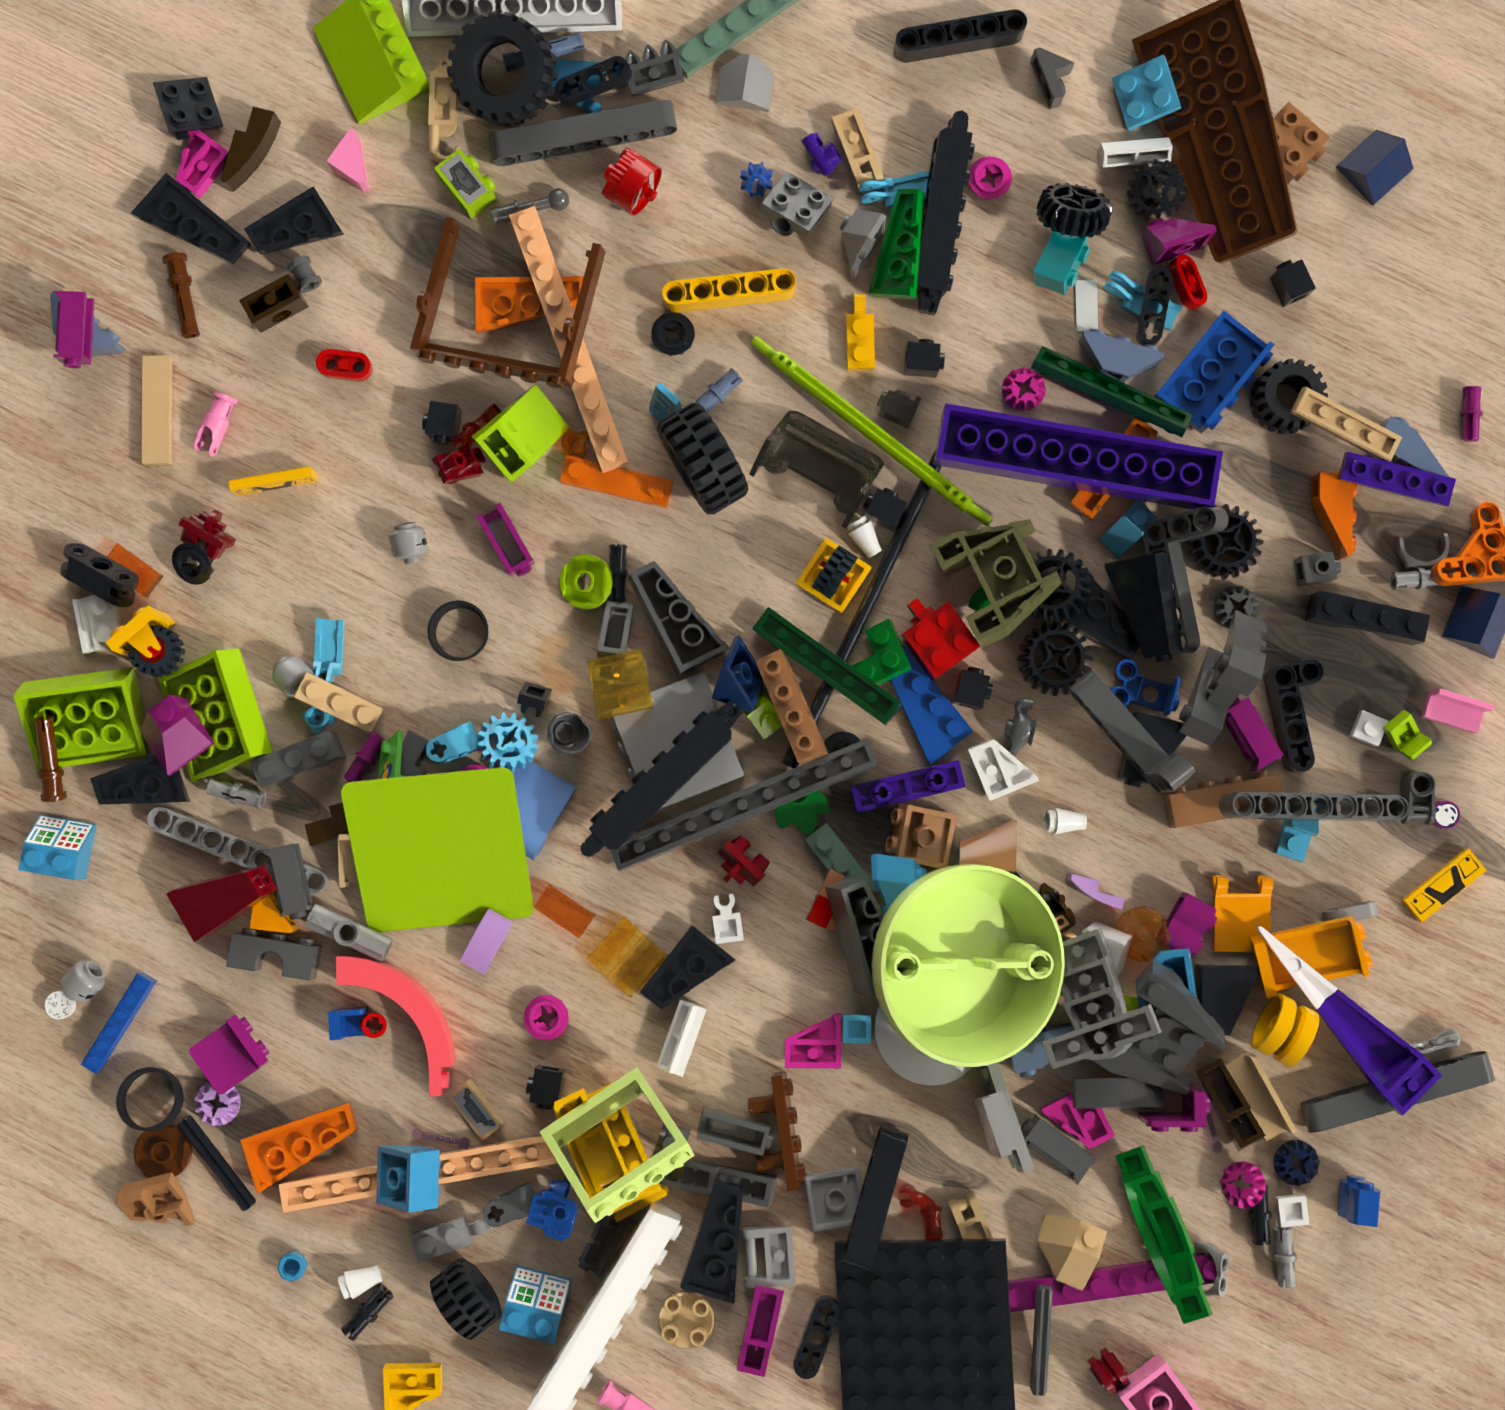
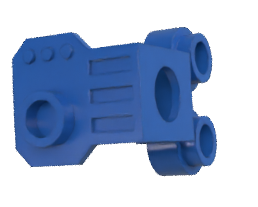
[1110,659,1181,716]
[526,1179,578,1241]

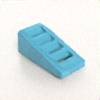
[649,382,681,421]

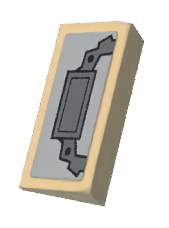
[448,1078,505,1141]

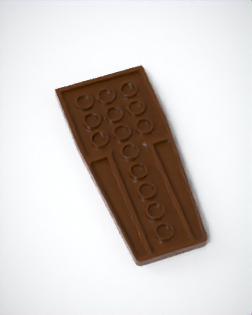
[1132,0,1298,264]

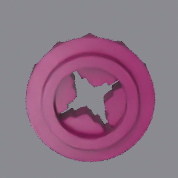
[969,156,1012,200]
[1002,366,1046,411]
[524,995,569,1040]
[1220,1161,1266,1208]

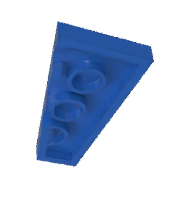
[890,645,973,766]

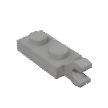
[410,1215,490,1263]

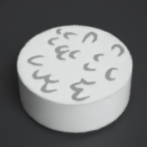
[45,990,76,1020]

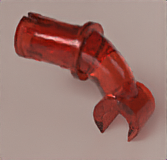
[453,403,501,453]
[899,1184,943,1240]

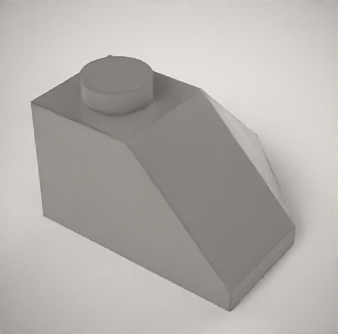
[840,209,887,279]

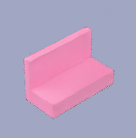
[1421,688,1494,734]

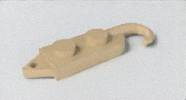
[428,56,460,163]

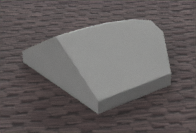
[716,54,774,112]

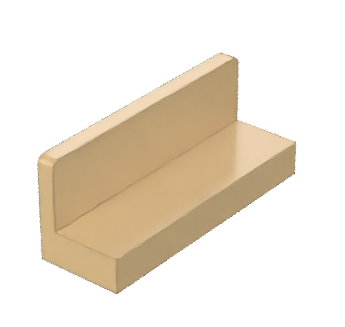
[1224,1051,1297,1141]

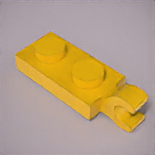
[846,293,875,371]

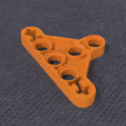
[1431,501,1505,586]

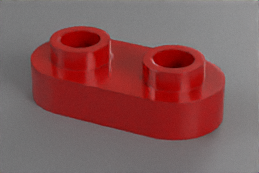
[1169,254,1208,309]
[316,349,373,382]

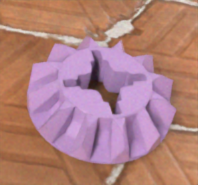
[194,1082,241,1126]

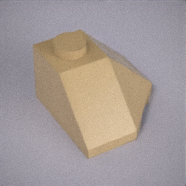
[1036,1214,1107,1291]

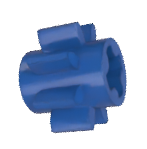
[740,162,773,198]

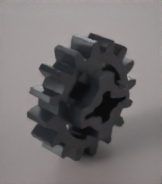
[1126,159,1188,221]

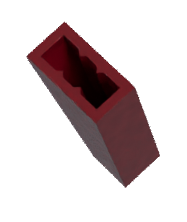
[166,865,278,942]

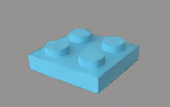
[1112,55,1181,131]

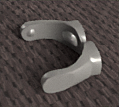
[1395,533,1449,570]
[1195,1241,1229,1297]

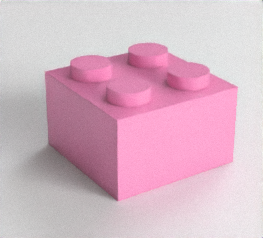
[1117,1353,1200,1410]

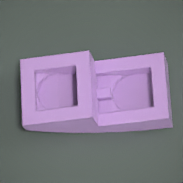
[1066,874,1125,909]
[460,908,513,975]

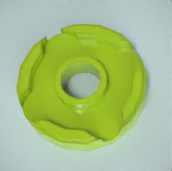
[559,554,613,610]

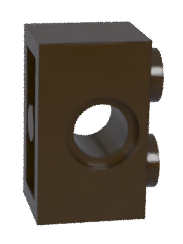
[239,274,309,333]

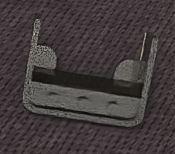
[749,411,884,529]

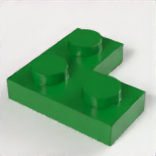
[852,618,912,685]

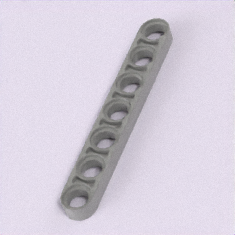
[147,807,329,894]

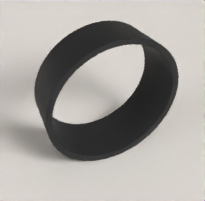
[427,600,489,661]

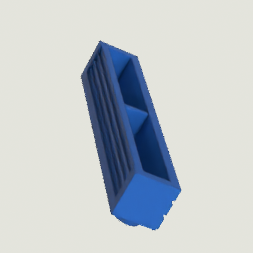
[81,972,157,1073]

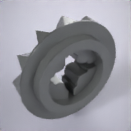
[1214,586,1259,629]

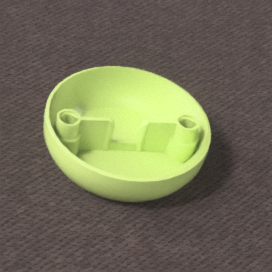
[872,864,1065,1067]

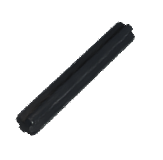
[177,1115,256,1211]

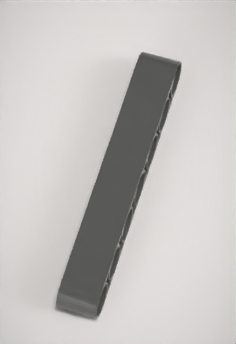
[489,100,678,166]
[1219,792,1409,822]
[1300,1051,1496,1133]

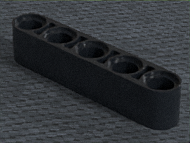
[894,9,1027,63]
[841,1125,909,1272]

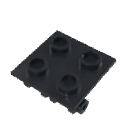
[153,77,223,140]

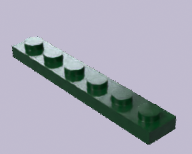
[1031,346,1193,437]
[752,607,903,726]

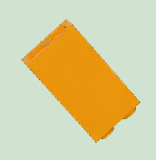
[1250,916,1372,998]

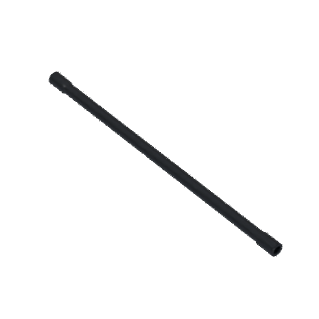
[782,449,942,769]

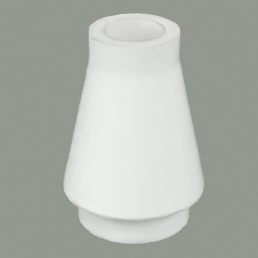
[846,515,882,558]
[1043,807,1087,835]
[338,1265,383,1299]

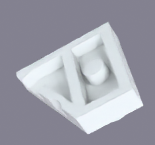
[968,738,1039,801]

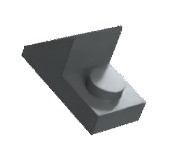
[1030,47,1074,109]

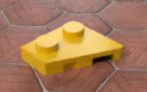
[383,1363,443,1410]

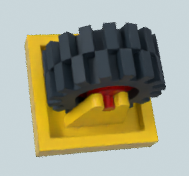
[795,538,872,614]
[105,605,185,677]

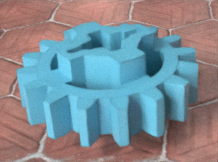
[477,712,538,773]

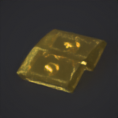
[587,649,654,720]
[587,916,668,997]

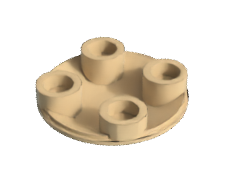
[658,1290,714,1349]

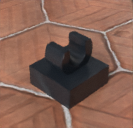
[517,682,552,717]

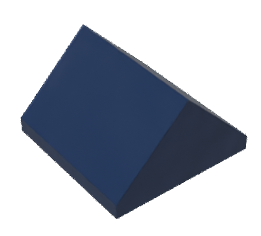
[1336,130,1414,206]
[1441,586,1505,659]
[712,635,764,712]

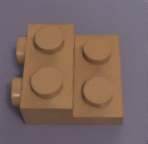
[885,803,957,869]

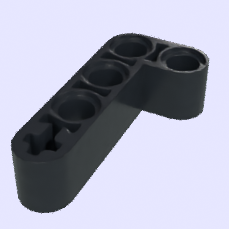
[1264,659,1324,772]

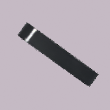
[555,56,632,106]
[1136,267,1173,346]
[793,1295,839,1379]

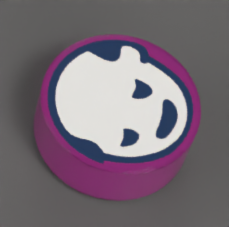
[1433,801,1460,829]

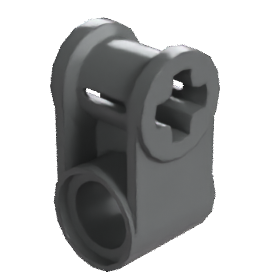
[1400,771,1436,825]
[483,1182,535,1227]

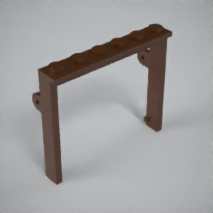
[410,217,606,388]

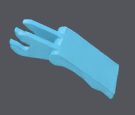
[859,171,929,208]
[1103,271,1183,331]
[312,618,345,684]

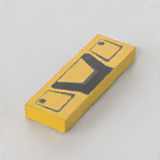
[228,466,318,496]
[1401,848,1487,922]

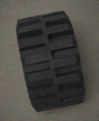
[1250,359,1328,434]
[430,1258,502,1340]

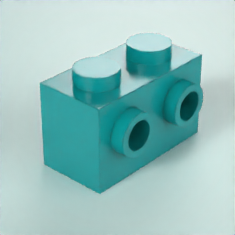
[1033,231,1090,295]

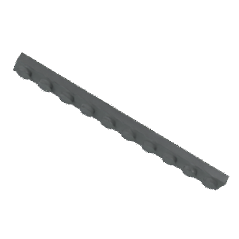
[610,739,878,872]

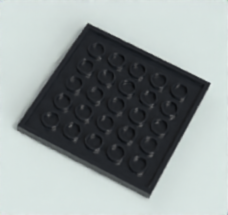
[834,1238,1015,1410]

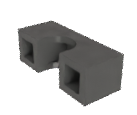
[250,730,346,789]
[226,928,322,981]

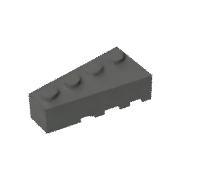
[628,561,730,677]
[825,877,899,997]

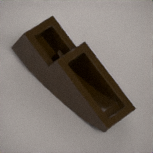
[221,106,281,192]
[305,802,349,846]
[1196,1058,1266,1152]

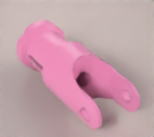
[193,391,238,456]
[596,1380,656,1410]

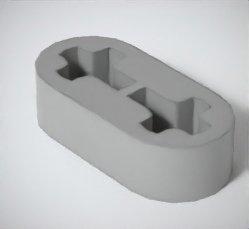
[1322,901,1378,921]

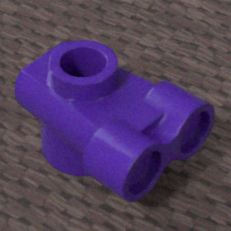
[801,133,842,176]

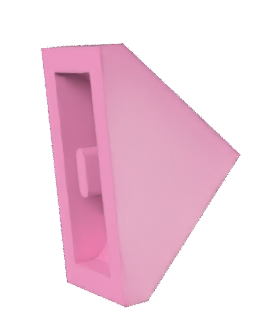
[327,129,369,192]

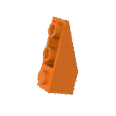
[1311,472,1357,560]

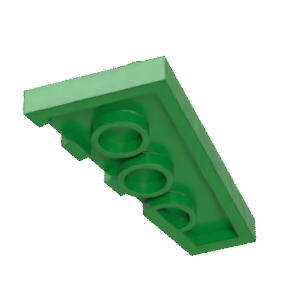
[868,189,925,299]

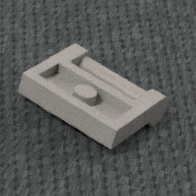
[740,1224,796,1288]

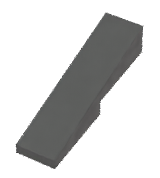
[659,1159,778,1208]

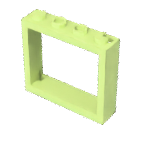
[540,1067,695,1223]

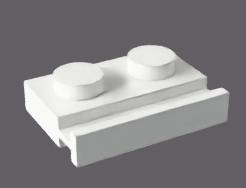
[72,595,122,654]

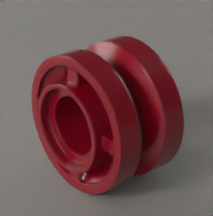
[1087,1347,1130,1395]

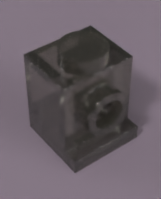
[876,390,922,429]

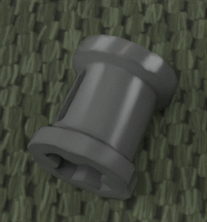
[287,256,322,293]

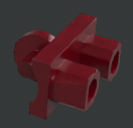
[432,447,486,484]
[178,510,236,560]
[717,835,770,887]

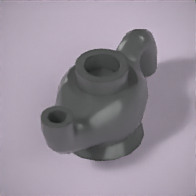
[1004,697,1036,756]

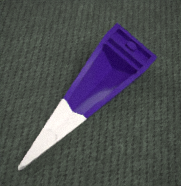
[1256,926,1442,1116]

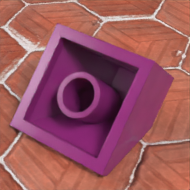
[1141,218,1217,266]
[140,694,214,776]

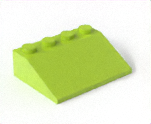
[313,0,430,124]
[158,648,273,782]
[13,667,148,770]

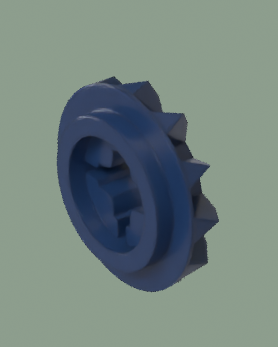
[1274,1140,1320,1187]

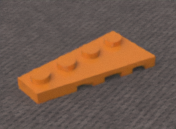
[475,276,584,334]
[240,1102,359,1194]

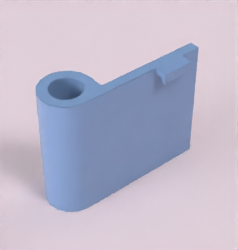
[513,761,576,861]

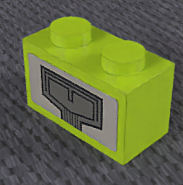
[434,149,497,219]

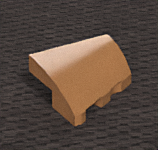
[958,820,1017,873]
[116,1172,194,1226]

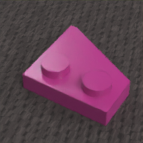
[176,130,229,199]
[785,1013,841,1069]
[1040,1091,1115,1149]

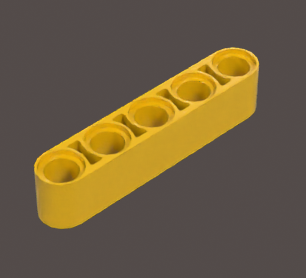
[662,268,796,313]

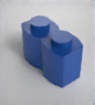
[1337,1175,1381,1227]

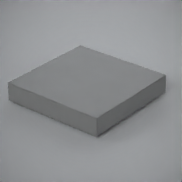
[805,1165,862,1233]

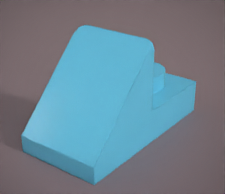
[1099,500,1158,559]
[1274,803,1319,862]

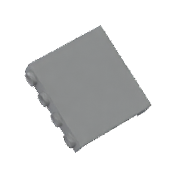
[608,672,745,809]

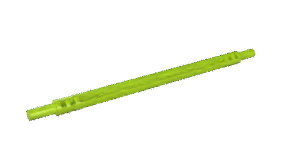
[751,336,994,526]

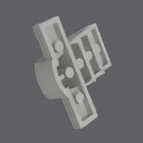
[1043,928,1162,1069]
[973,1062,1034,1173]

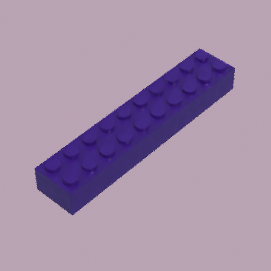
[933,403,1223,510]

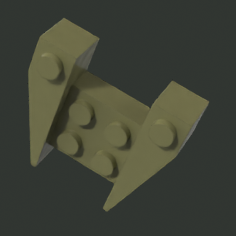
[930,519,1062,649]

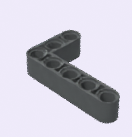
[1143,507,1228,655]
[1068,670,1196,793]

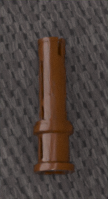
[162,252,200,339]
[34,716,67,802]

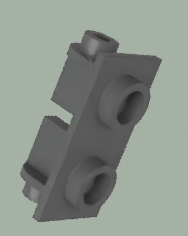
[578,1214,627,1277]

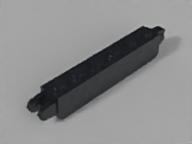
[917,110,975,316]
[580,700,743,857]

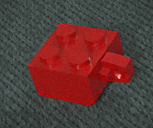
[901,598,981,681]

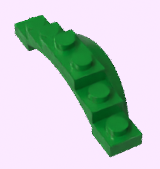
[1115,1145,1213,1324]

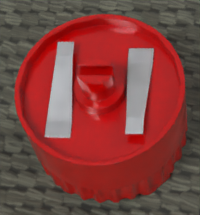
[601,148,662,216]

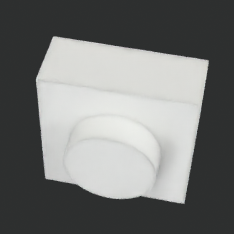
[1350,710,1389,747]
[1275,1194,1309,1228]

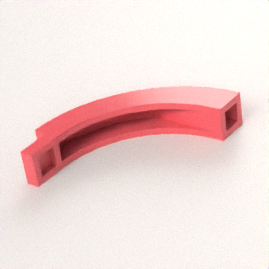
[336,955,456,1096]

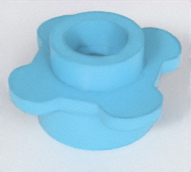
[302,706,335,734]

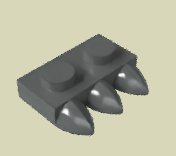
[625,40,685,96]

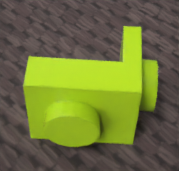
[741,691,782,740]
[1383,710,1432,760]

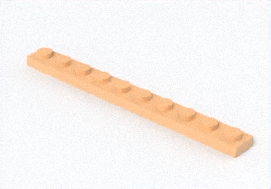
[509,206,629,473]
[279,1135,562,1213]

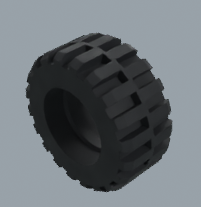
[447,11,558,126]
[657,403,749,514]

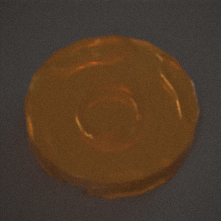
[1115,906,1171,962]

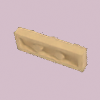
[293,671,383,733]

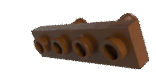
[748,1071,806,1191]

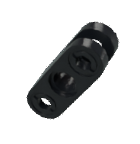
[60,543,139,607]

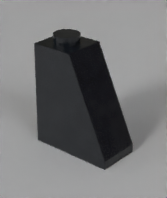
[1117,712,1187,788]
[1195,964,1259,1040]

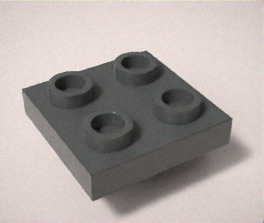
[759,171,833,238]

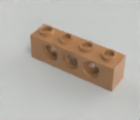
[755,649,829,765]

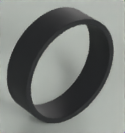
[116,1067,184,1131]

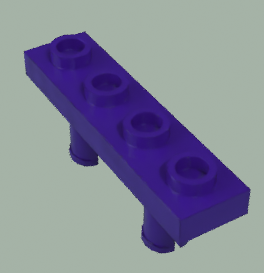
[1338,452,1456,507]
[850,760,966,813]

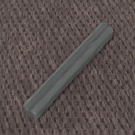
[1030,1284,1053,1396]

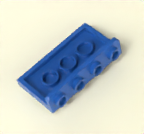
[1154,310,1275,434]

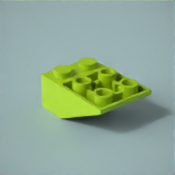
[471,384,570,483]

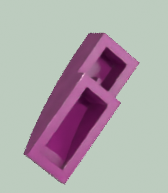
[736,1284,784,1377]

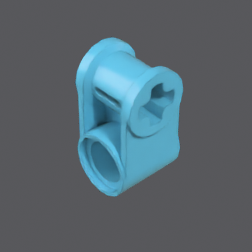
[426,722,480,764]

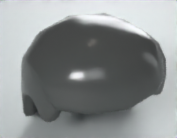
[547,712,592,755]

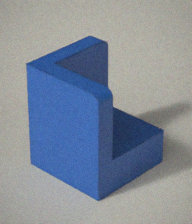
[328,1007,369,1040]

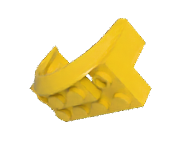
[554,1082,663,1215]

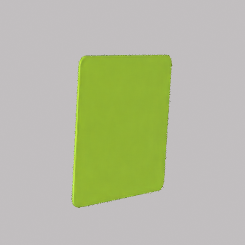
[341,767,534,932]

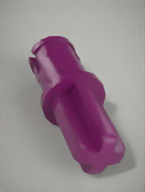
[1460,386,1483,442]
[344,731,387,782]

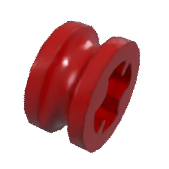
[360,1012,387,1038]

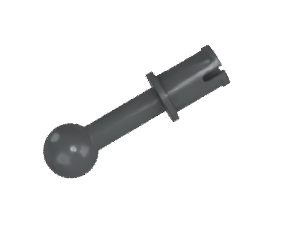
[491,188,569,225]

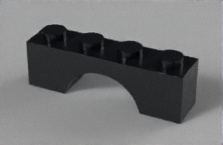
[1305,591,1430,646]

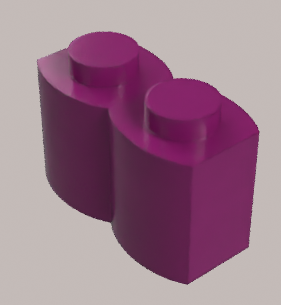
[1156,892,1217,956]

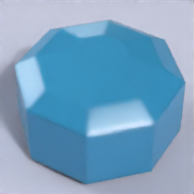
[277,1251,308,1282]

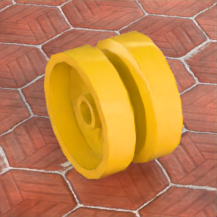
[1251,993,1320,1068]

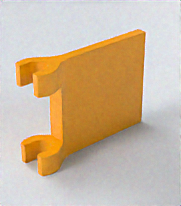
[1212,875,1273,952]

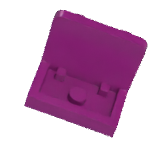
[189,1014,270,1094]
[1138,1084,1211,1132]

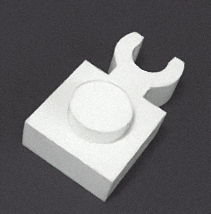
[712,893,744,944]

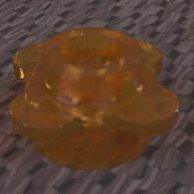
[561,429,589,458]

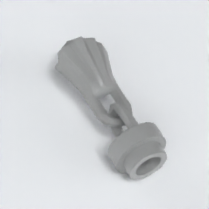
[1410,1027,1461,1055]

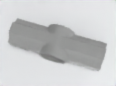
[305,904,393,962]

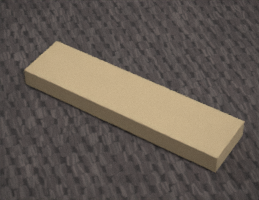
[142,355,173,466]
[1290,387,1402,462]

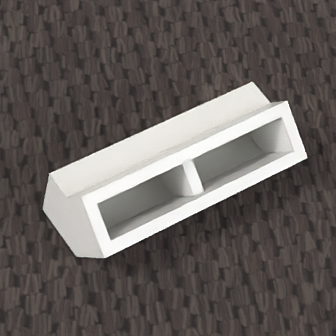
[1098,137,1173,168]
[656,1000,706,1077]

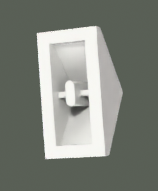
[1082,921,1132,976]

